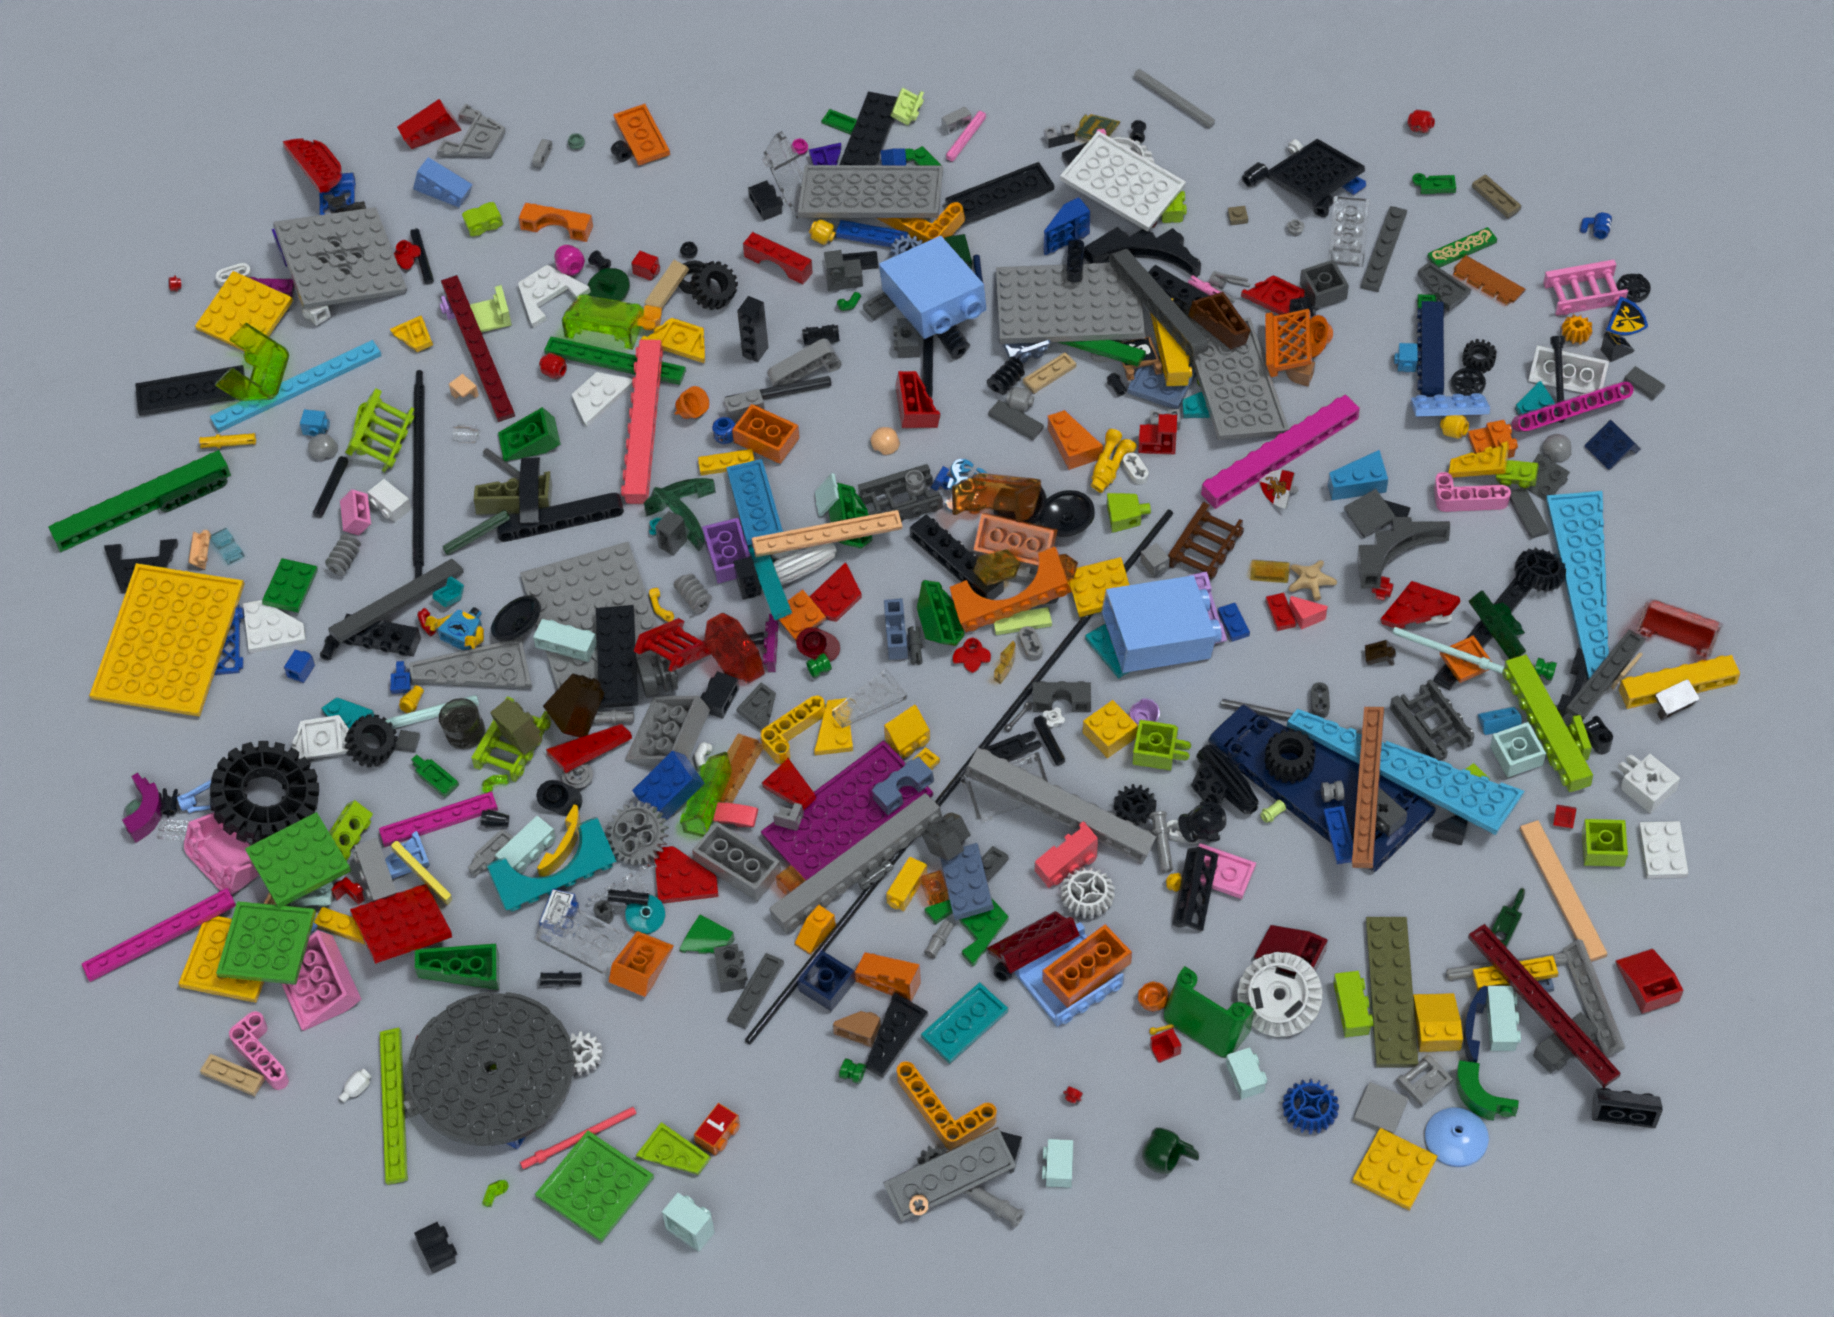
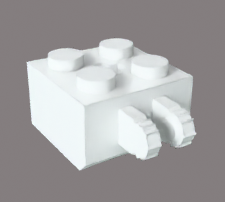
[1618,754,1680,814]

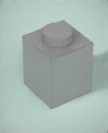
[1140,543,1170,578]

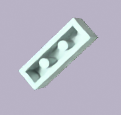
[533,619,597,662]
[495,816,556,874]
[1486,986,1521,1051]

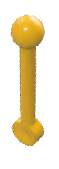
[1149,1024,1174,1035]

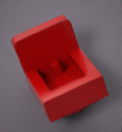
[331,877,365,905]

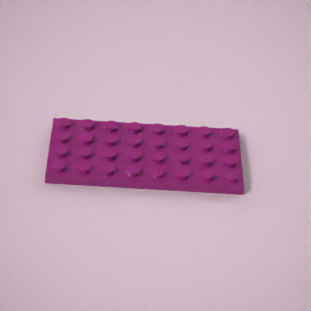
[761,740,934,882]

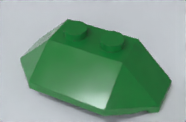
[829,483,873,549]
[917,580,965,646]

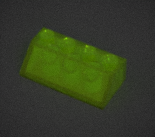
[680,752,732,837]

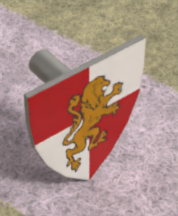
[1259,470,1298,509]

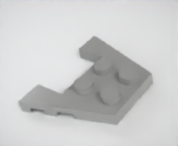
[437,103,506,156]

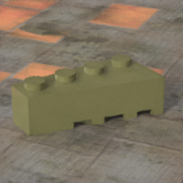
[473,471,553,514]

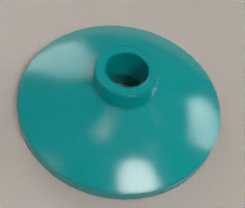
[625,895,665,934]

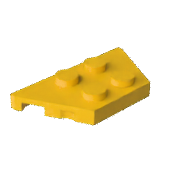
[641,318,705,363]

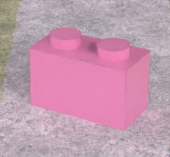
[340,489,371,536]

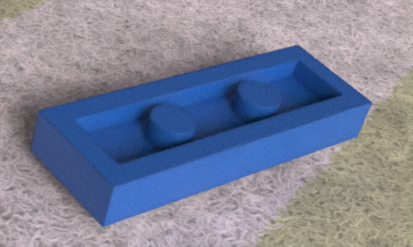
[1323,806,1353,865]

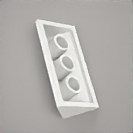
[1529,345,1609,393]

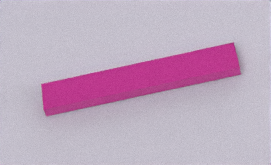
[379,791,498,847]

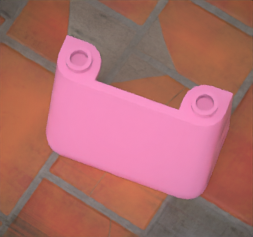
[184,812,259,895]

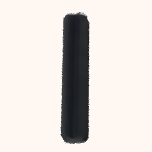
[1034,715,1065,766]

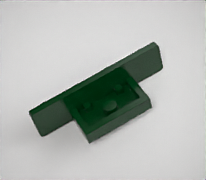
[1469,590,1526,659]

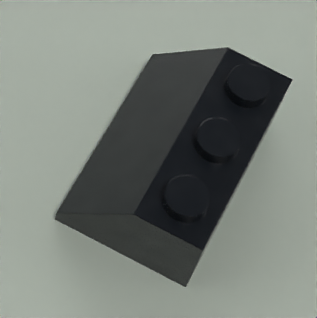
[1592,1088,1663,1128]

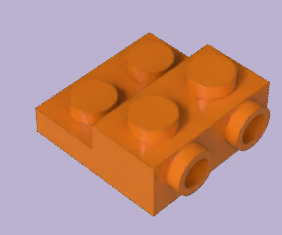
[1467,420,1518,458]

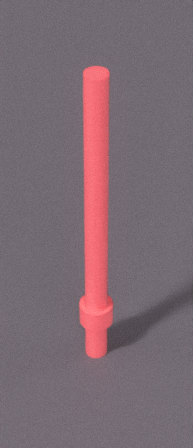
[520,1107,637,1170]

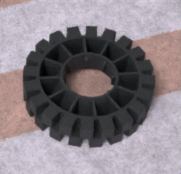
[209,741,319,845]

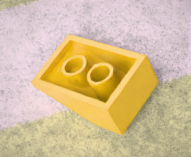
[1413,993,1463,1052]

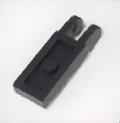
[985,731,1041,761]

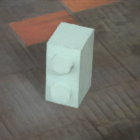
[1226,1047,1267,1099]
[1042,1139,1073,1188]

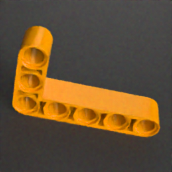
[877,202,965,244]
[897,1061,997,1150]

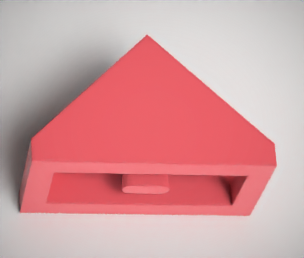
[1289,596,1328,630]

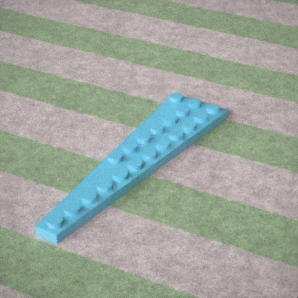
[1546,491,1609,680]

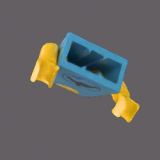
[425,607,484,651]

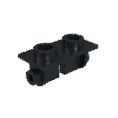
[802,324,840,345]

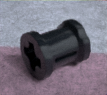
[1130,120,1146,143]
[1313,195,1334,217]
[588,250,611,271]

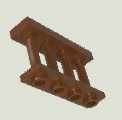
[1168,502,1244,581]

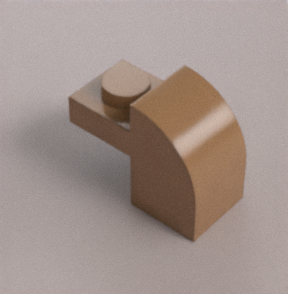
[1286,343,1315,387]

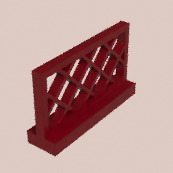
[987,911,1080,974]

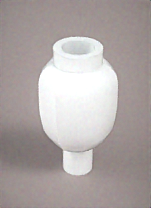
[338,1069,372,1103]

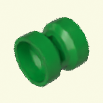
[806,653,832,679]
[1535,657,1557,681]
[839,1058,866,1084]

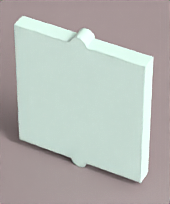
[815,473,839,517]

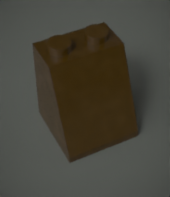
[543,673,605,738]

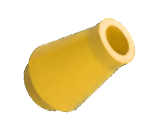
[399,685,424,713]

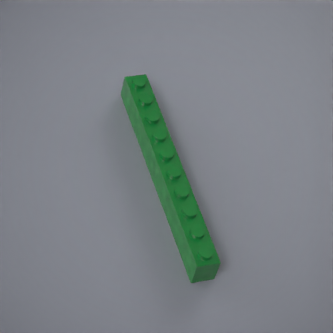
[48,450,231,553]

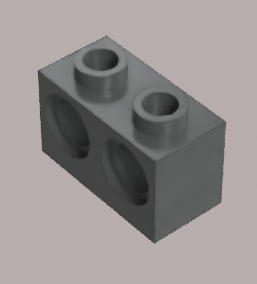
[714,944,748,993]

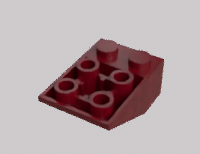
[1254,925,1328,977]

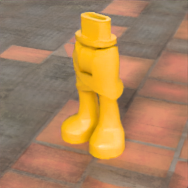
[1091,429,1137,493]

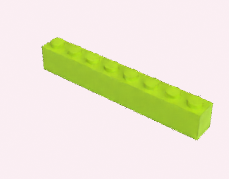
[1502,654,1593,793]

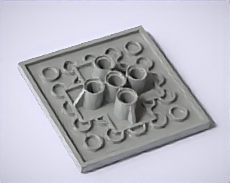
[273,207,407,309]

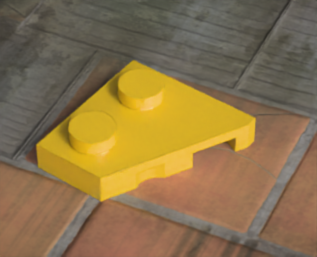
[390,315,433,352]

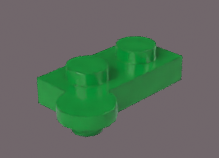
[905,146,942,166]
[1412,173,1456,194]

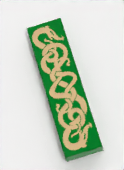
[1427,227,1497,268]

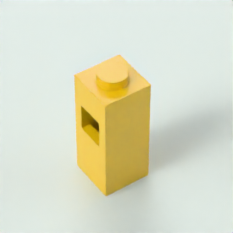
[886,856,928,911]

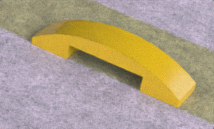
[537,805,580,877]

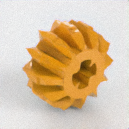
[1561,314,1593,345]

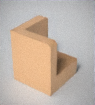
[449,374,479,399]

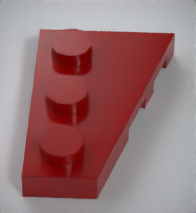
[762,758,817,811]

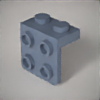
[1003,340,1051,364]

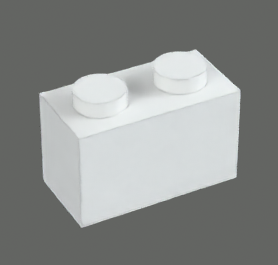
[368,479,412,523]

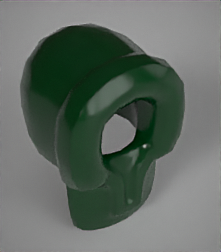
[1142,1127,1199,1174]

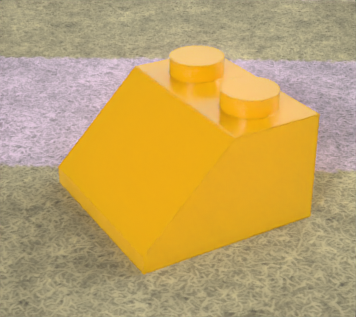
[884,704,930,759]

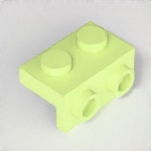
[890,87,924,125]

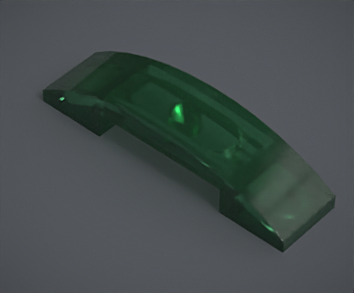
[643,478,716,517]
[650,487,705,551]

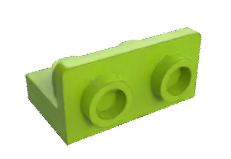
[1496,460,1539,488]

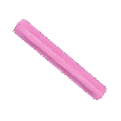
[946,111,986,162]

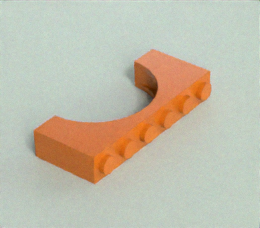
[949,546,1072,632]

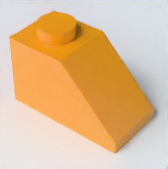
[795,905,836,955]

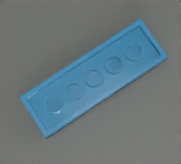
[726,459,783,545]

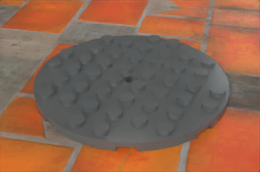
[407,992,575,1146]

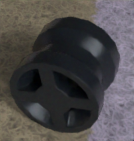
[610,140,632,162]

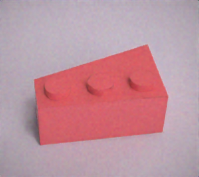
[1035,821,1098,888]

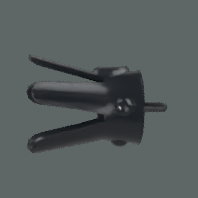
[159,788,180,818]

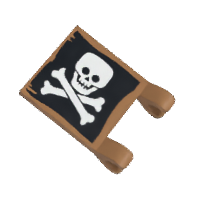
[1121,336,1163,381]

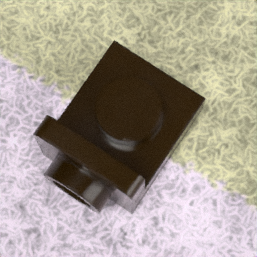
[1365,640,1396,665]

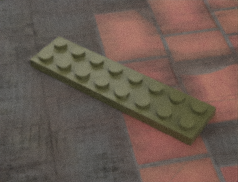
[1366,917,1419,1068]

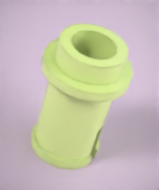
[1260,800,1286,823]

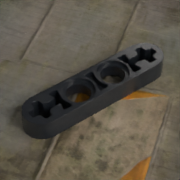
[1066,239,1084,282]

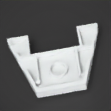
[518,265,591,328]

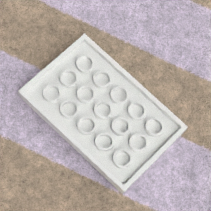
[1059,131,1186,232]

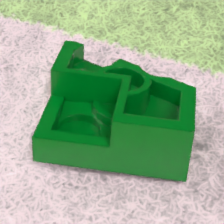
[680,914,735,954]

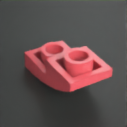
[713,802,758,827]

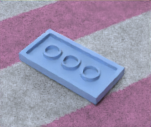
[1411,393,1490,417]

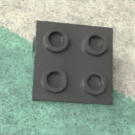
[1526,453,1570,501]

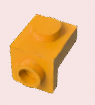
[637,305,662,330]

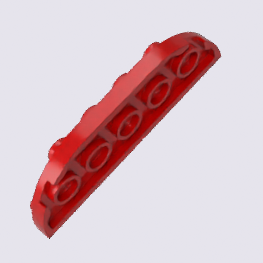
[283,138,342,193]

